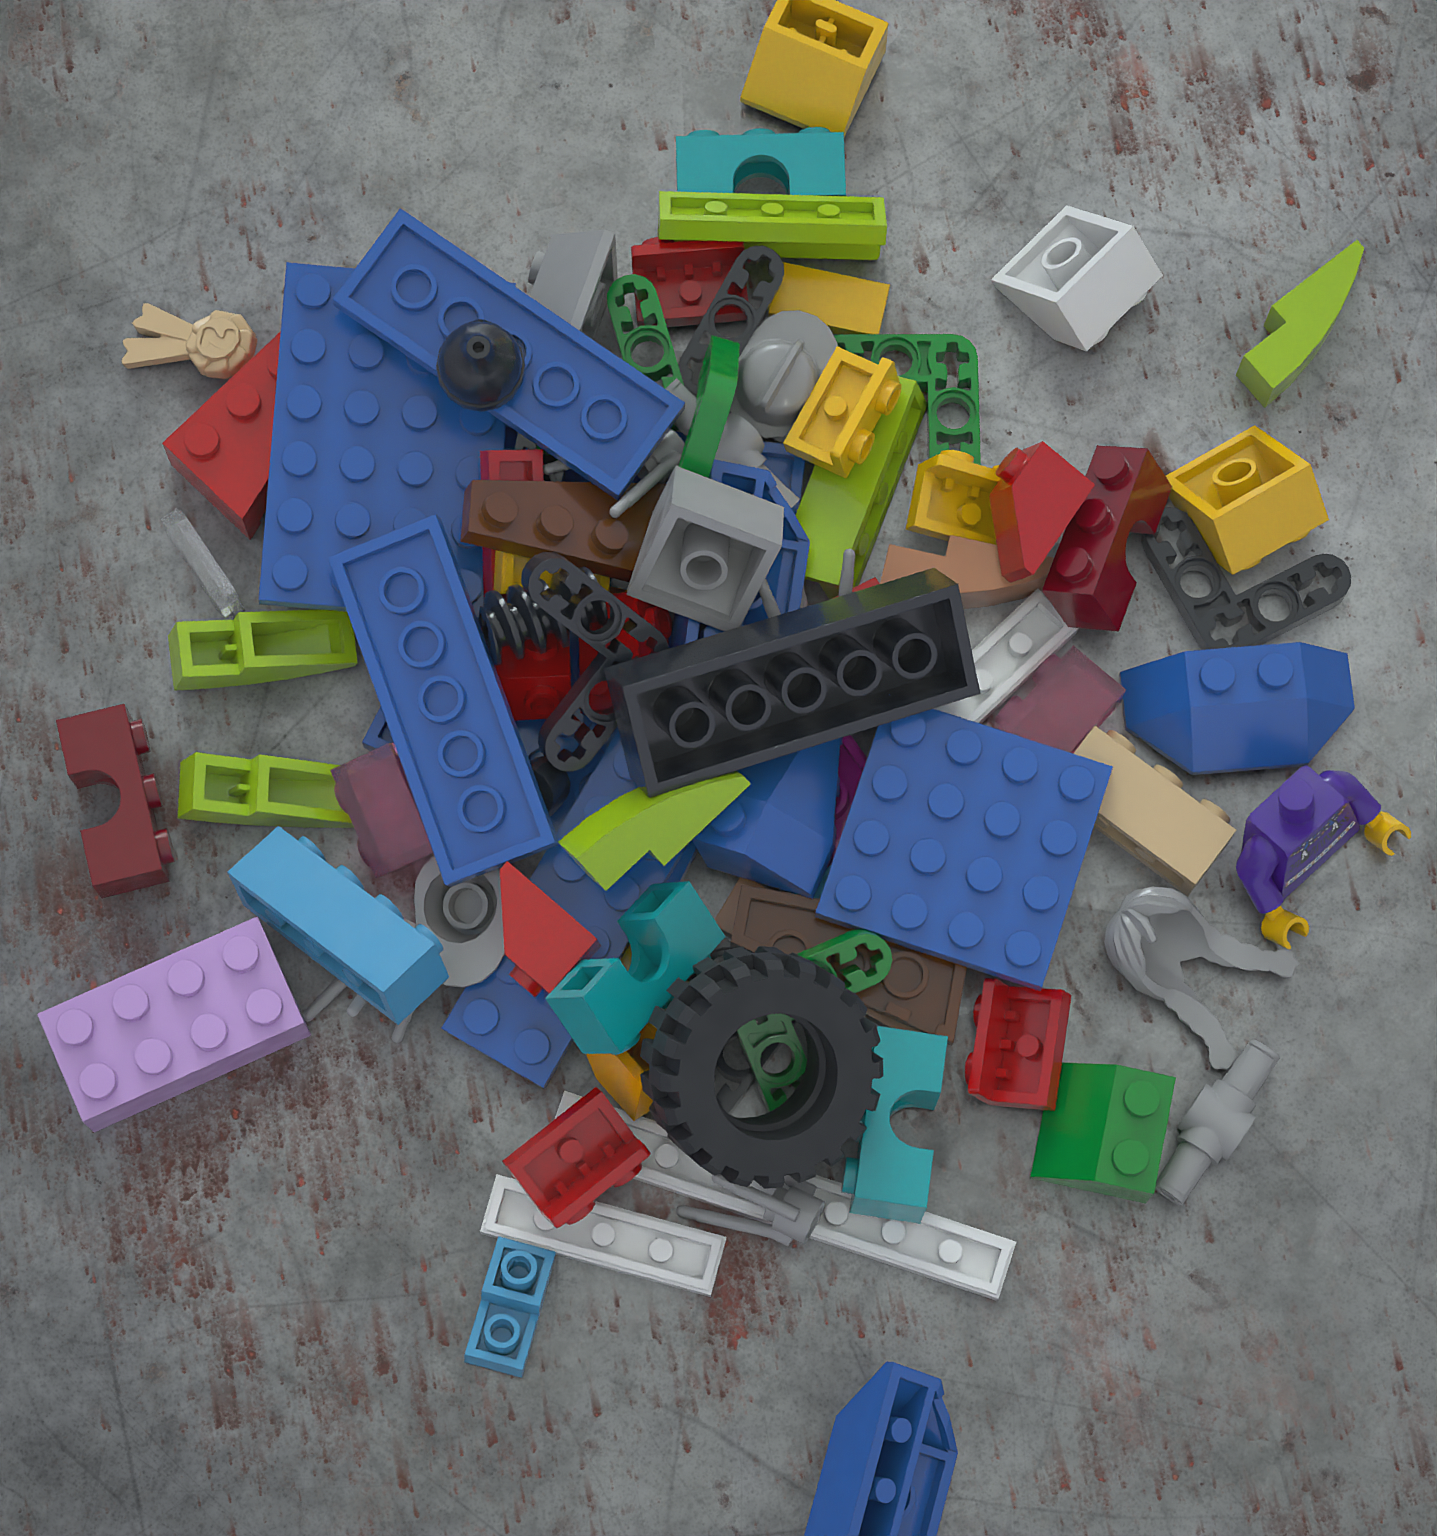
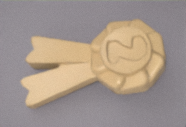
[122,303,257,379]

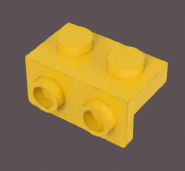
[783,346,902,478]
[905,450,1001,545]

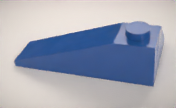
[692,737,843,899]

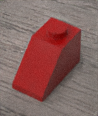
[989,441,1095,583]
[500,861,601,998]

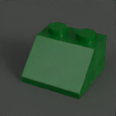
[1029,1062,1176,1204]

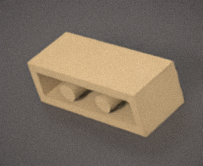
[1073,726,1237,897]

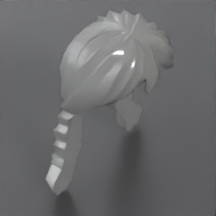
[1104,887,1300,1070]

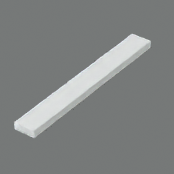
[555,1091,1016,1301]

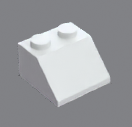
[991,205,1163,351]

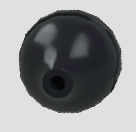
[436,319,525,412]

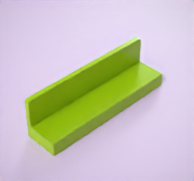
[657,191,887,260]
[795,376,927,599]

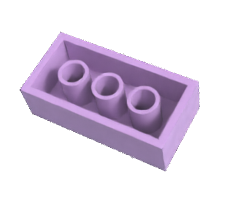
[37,916,311,1132]

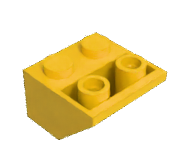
[740,0,889,137]

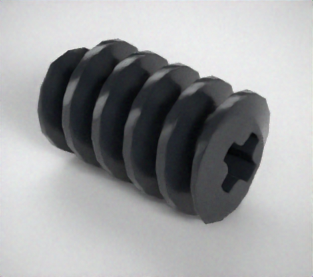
[479,566,609,666]

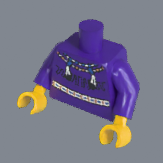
[1236,765,1411,950]

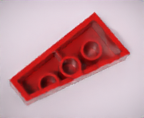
[162,331,281,540]

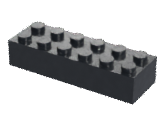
[604,568,981,798]

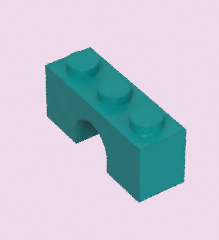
[676,127,846,196]
[545,881,726,1055]
[841,1026,948,1224]

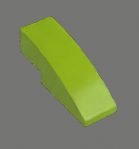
[1236,240,1364,408]
[168,609,358,691]
[177,752,369,828]
[558,771,750,891]

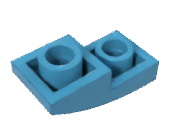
[464,1236,556,1378]

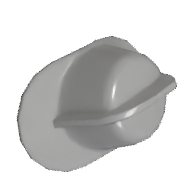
[730,310,838,438]
[414,856,505,988]

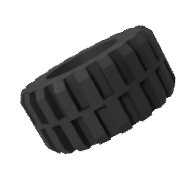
[640,946,883,1189]

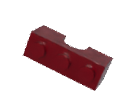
[1042,445,1173,632]
[56,704,176,898]

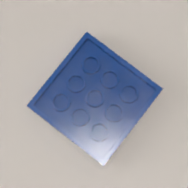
[815,694,1113,991]

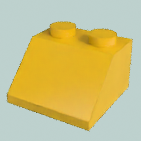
[1166,425,1329,575]

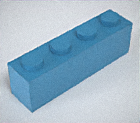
[227,826,449,1025]

